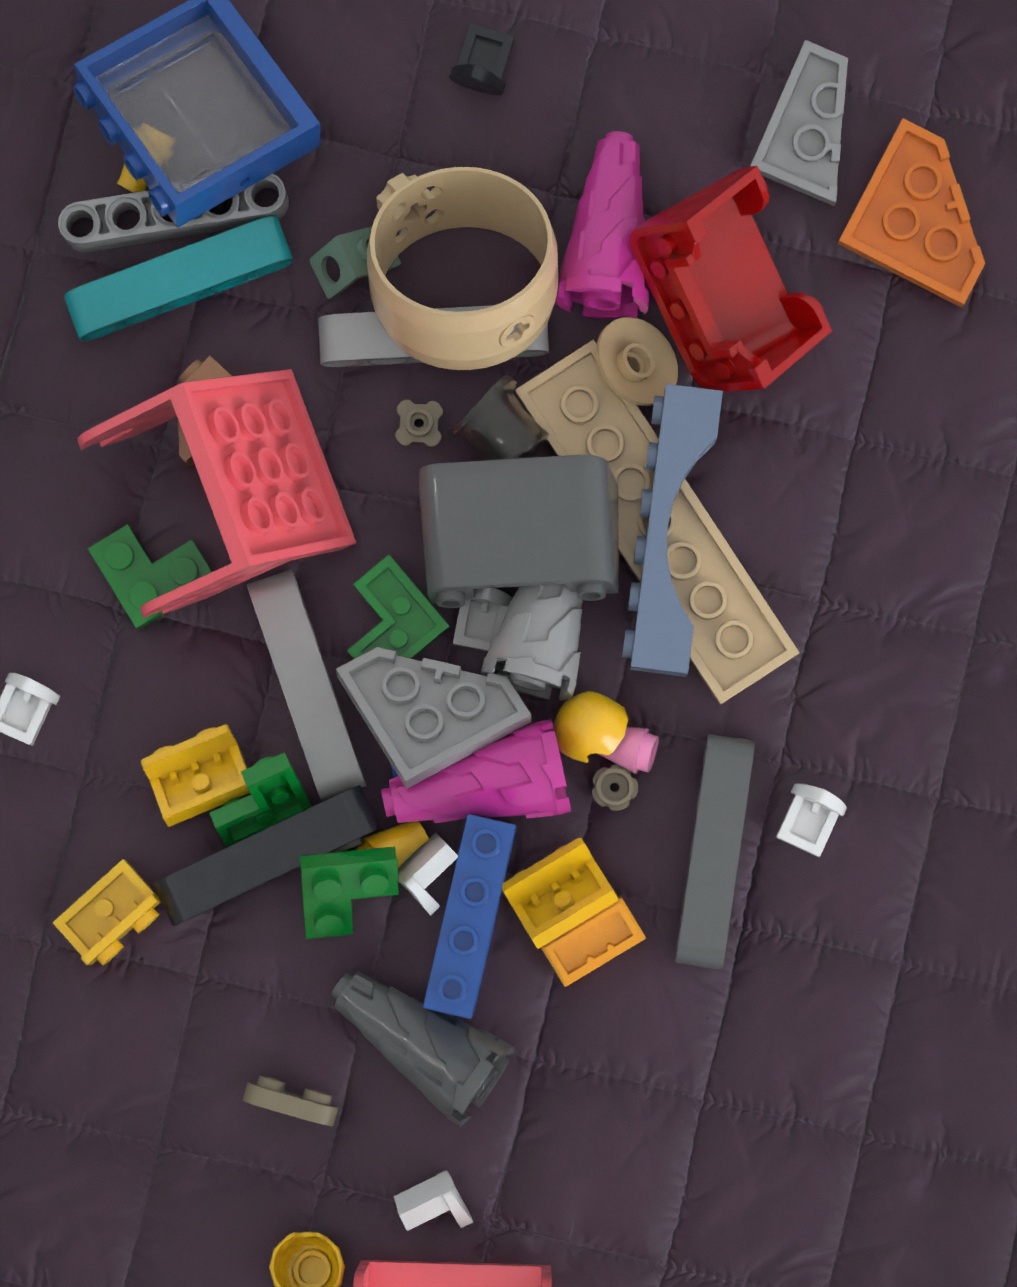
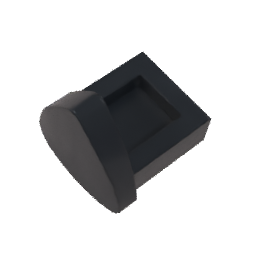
[449,23,514,95]

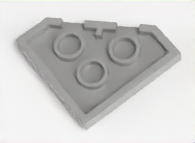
[336,647,531,789]

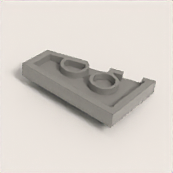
[750,40,848,206]

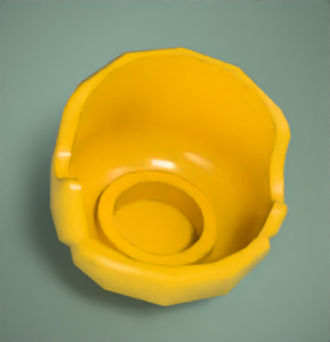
[553,691,628,763]
[269,1232,345,1287]

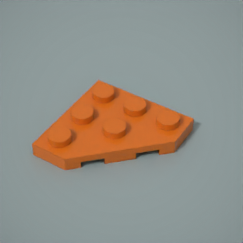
[838,118,985,308]

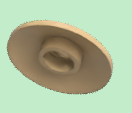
[596,317,678,406]

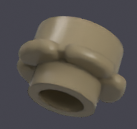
[592,764,638,811]

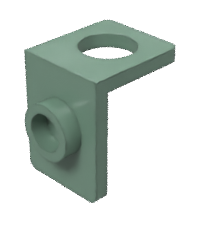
[309,226,401,299]

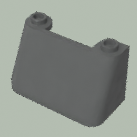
[419,455,619,608]

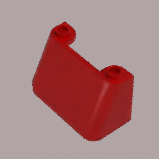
[629,166,832,392]

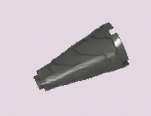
[331,972,514,1127]

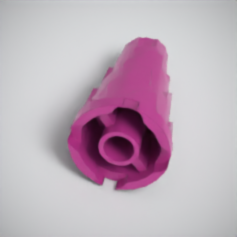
[555,131,650,320]
[381,719,571,823]

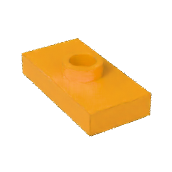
[541,896,646,987]

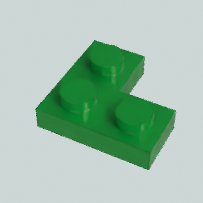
[88,524,212,630]
[347,555,450,659]
[210,752,312,847]
[300,846,399,939]

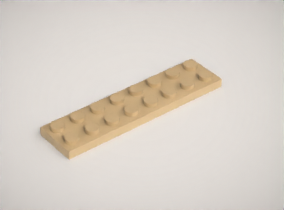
[515,339,800,705]

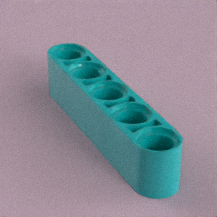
[63,216,294,341]

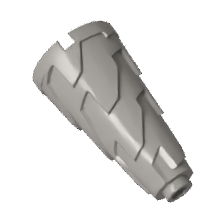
[481,584,583,700]

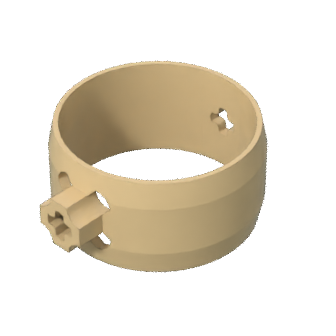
[367,167,558,370]

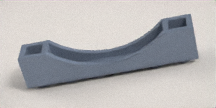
[622,384,723,677]

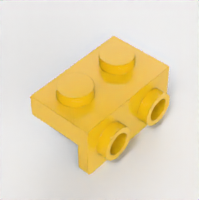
[140,725,250,827]
[501,838,619,949]
[52,859,162,966]

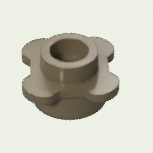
[395,400,443,447]

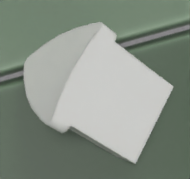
[0,673,60,746]
[775,784,847,857]
[398,832,458,916]
[394,1170,474,1231]

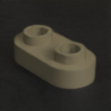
[242,1075,339,1126]

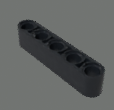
[153,785,380,926]

